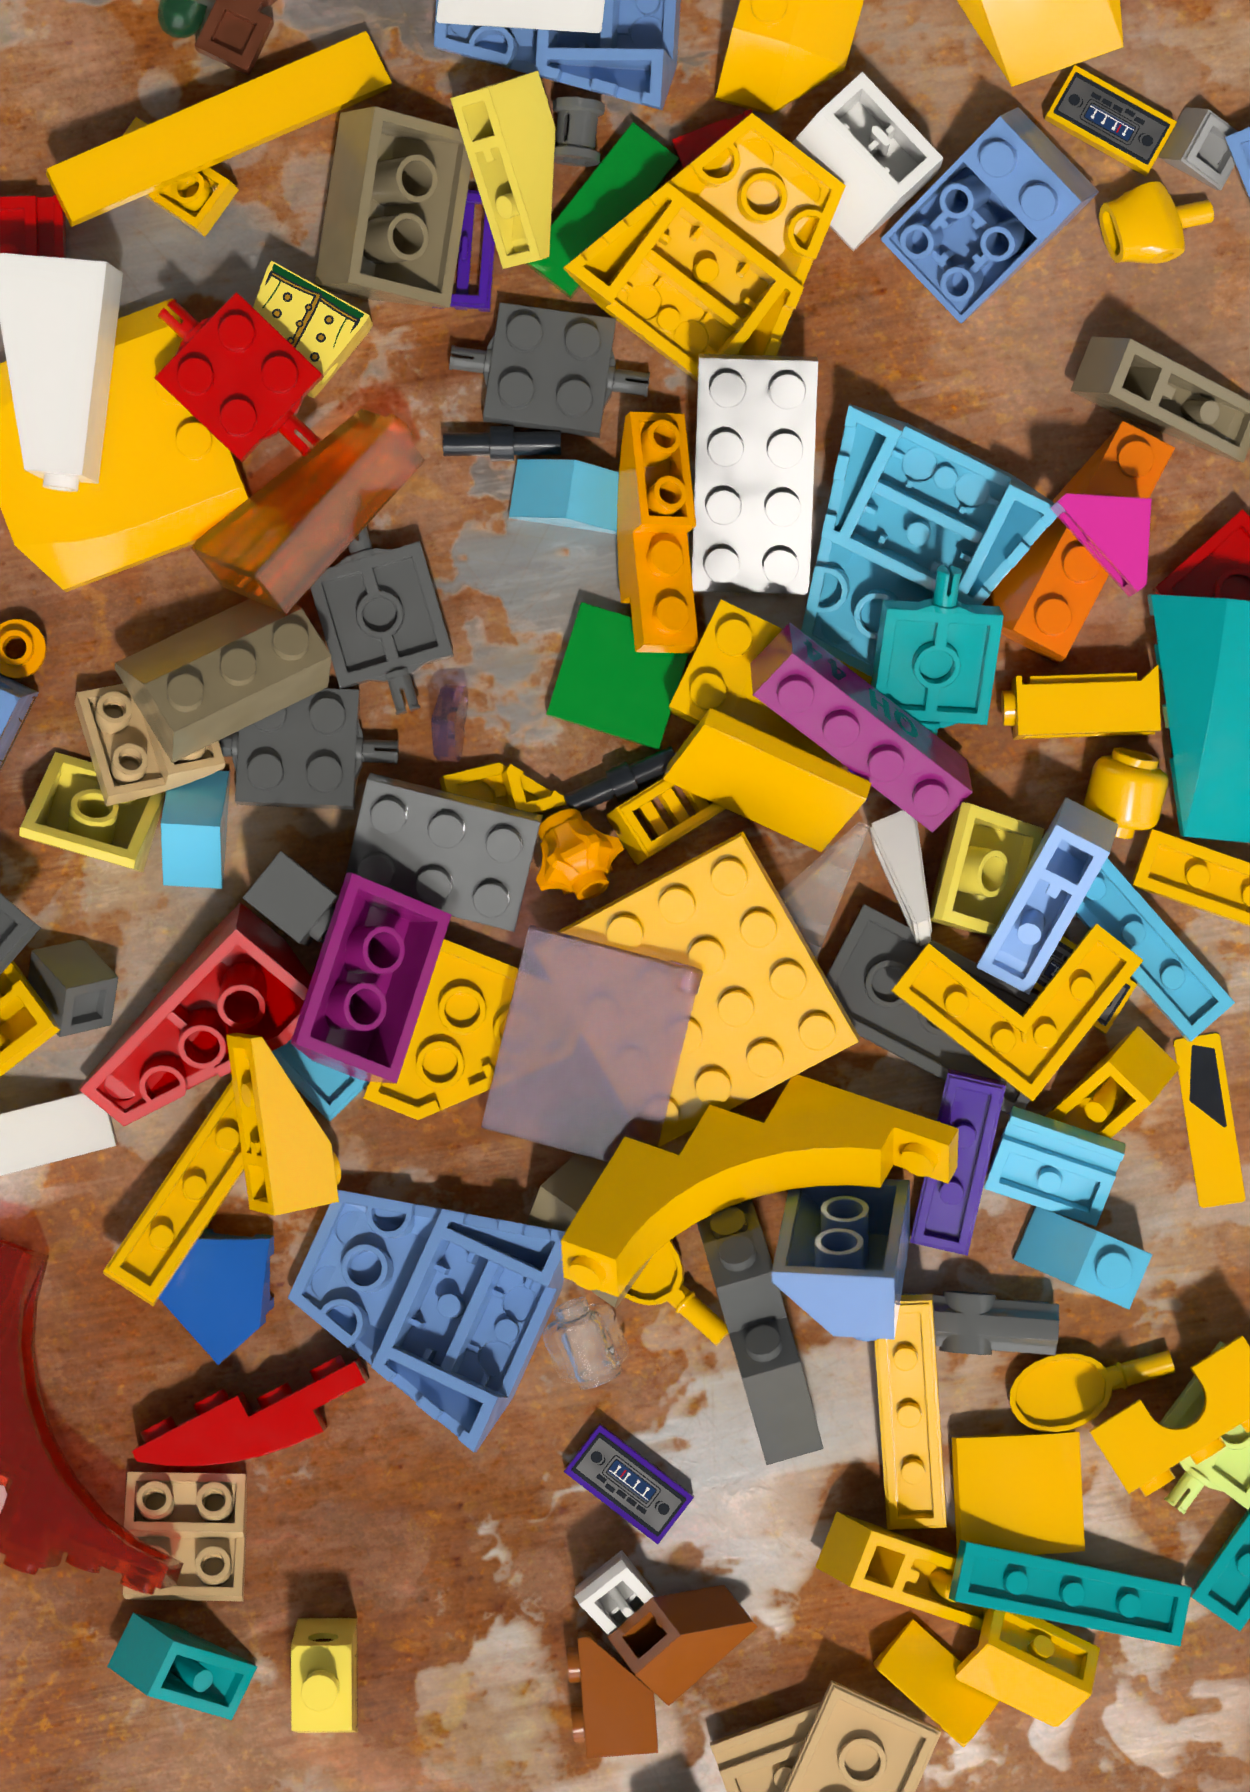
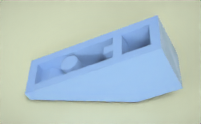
[976,797,1119,994]

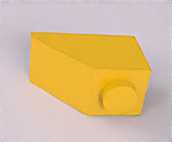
[1045,1026,1180,1138]

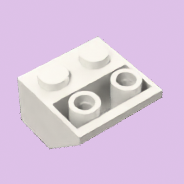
[792,72,943,251]

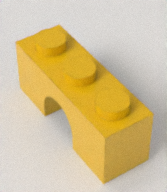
[1089,1336,1250,1497]

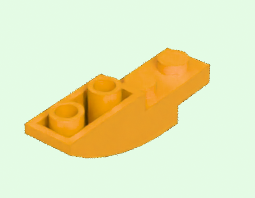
[617,411,699,653]

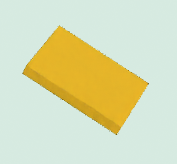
[663,708,871,852]

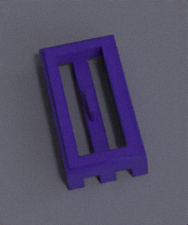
[432,190,495,312]

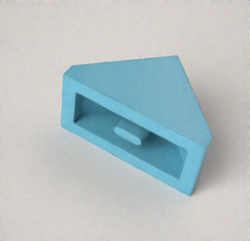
[509,459,619,534]
[161,771,230,889]

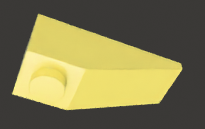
[450,71,556,269]

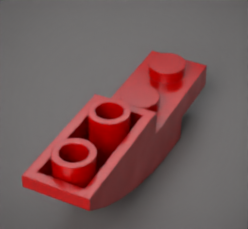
[131,1354,369,1466]

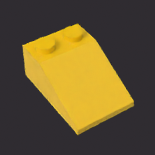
[669,600,872,768]

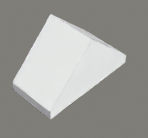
[574,1550,658,1635]

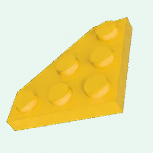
[363,939,581,1120]

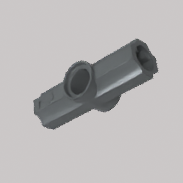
[901,1291,1059,1355]

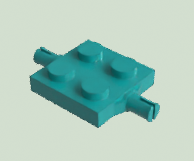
[871,565,1004,736]

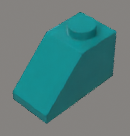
[107,1612,258,1720]

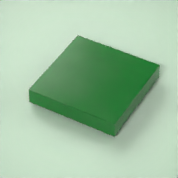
[546,602,689,750]

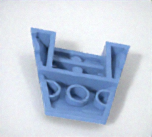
[434,0,681,110]
[288,1190,565,1452]

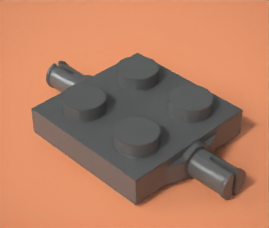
[449,303,650,438]
[307,516,454,715]
[219,688,399,810]

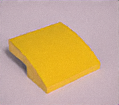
[952,1431,1085,1555]

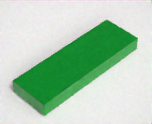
[526,122,679,299]

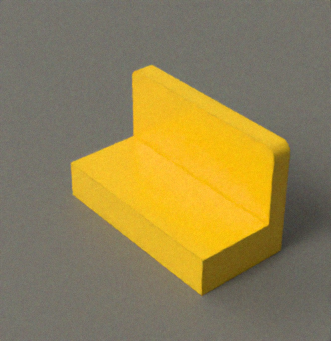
[955,1608,1100,1727]

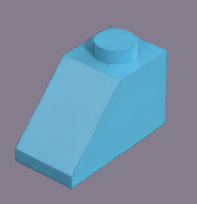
[1013,1206,1153,1309]

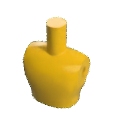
[1099,181,1214,264]

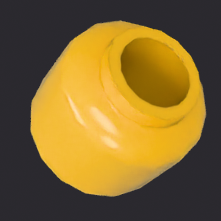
[1084,748,1169,839]

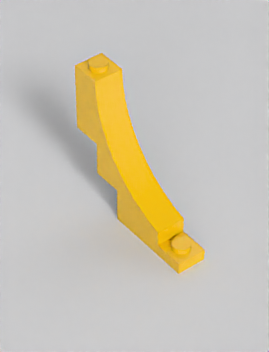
[561,1074,959,1297]

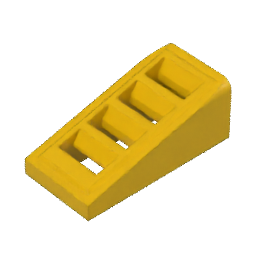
[607,779,726,865]

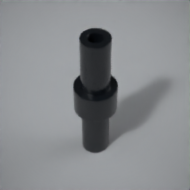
[443,426,561,462]
[564,746,675,813]

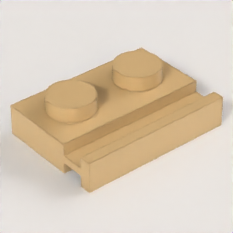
[710,1702,821,1792]

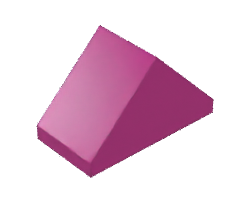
[1050,493,1151,597]

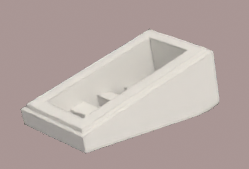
[870,810,932,946]

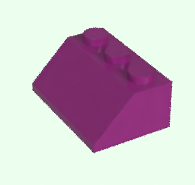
[290,873,451,1084]

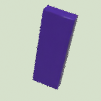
[910,1069,1007,1256]

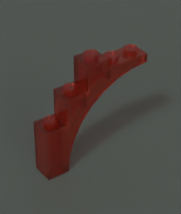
[0,1238,184,1595]

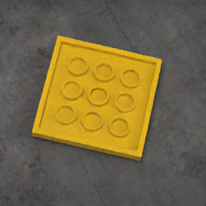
[534,831,860,1148]

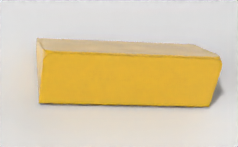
[873,1618,1000,1748]

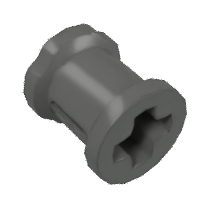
[552,97,605,167]

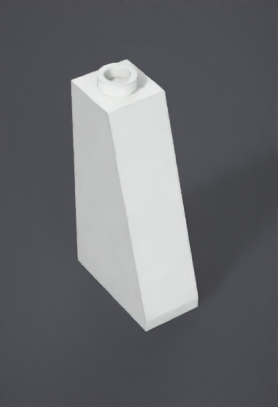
[0,253,123,492]

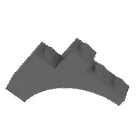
[697,1199,824,1465]

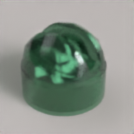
[157,0,208,38]

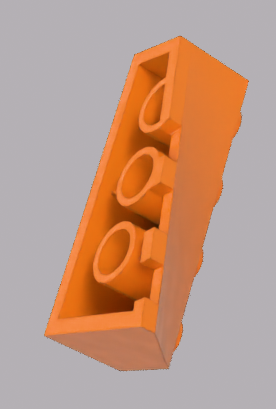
[982,420,1175,664]

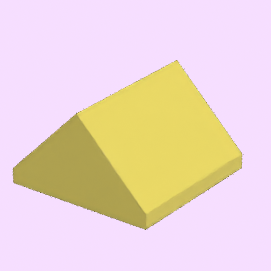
[19,752,166,872]
[929,802,1044,937]

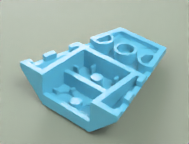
[801,404,1057,677]

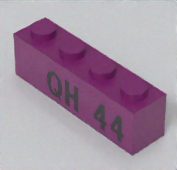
[750,622,973,832]

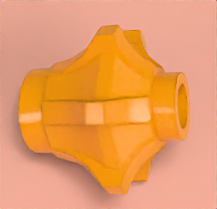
[536,809,624,900]

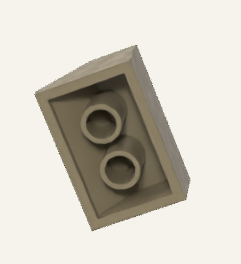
[315,106,471,308]
[115,589,332,763]

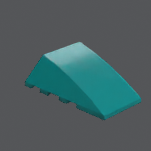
[1147,594,1250,843]

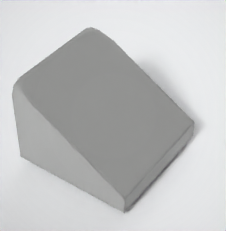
[1159,107,1238,190]

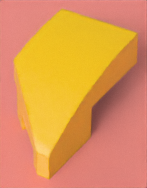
[439,762,566,814]

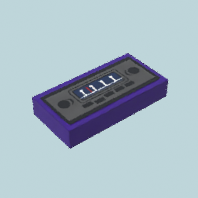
[564,1423,694,1544]

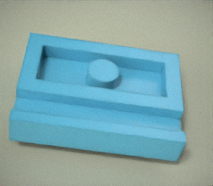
[984,1106,1126,1226]

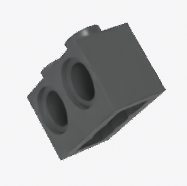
[243,851,339,946]

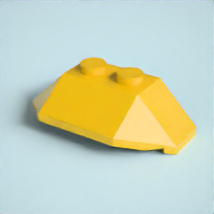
[715,0,864,115]

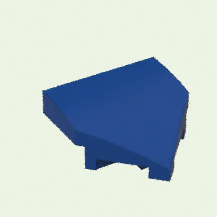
[159,1228,274,1365]

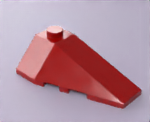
[79,902,312,1127]

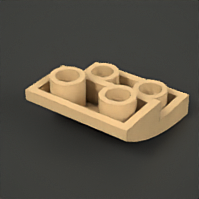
[75,684,225,806]
[123,1472,247,1601]

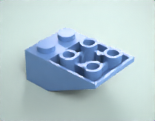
[880,107,1099,324]

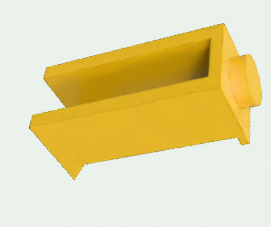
[1001,664,1161,740]

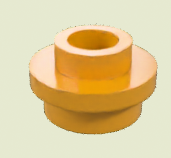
[0,619,47,679]

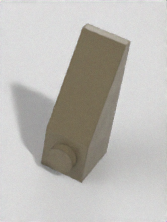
[1070,336,1250,463]

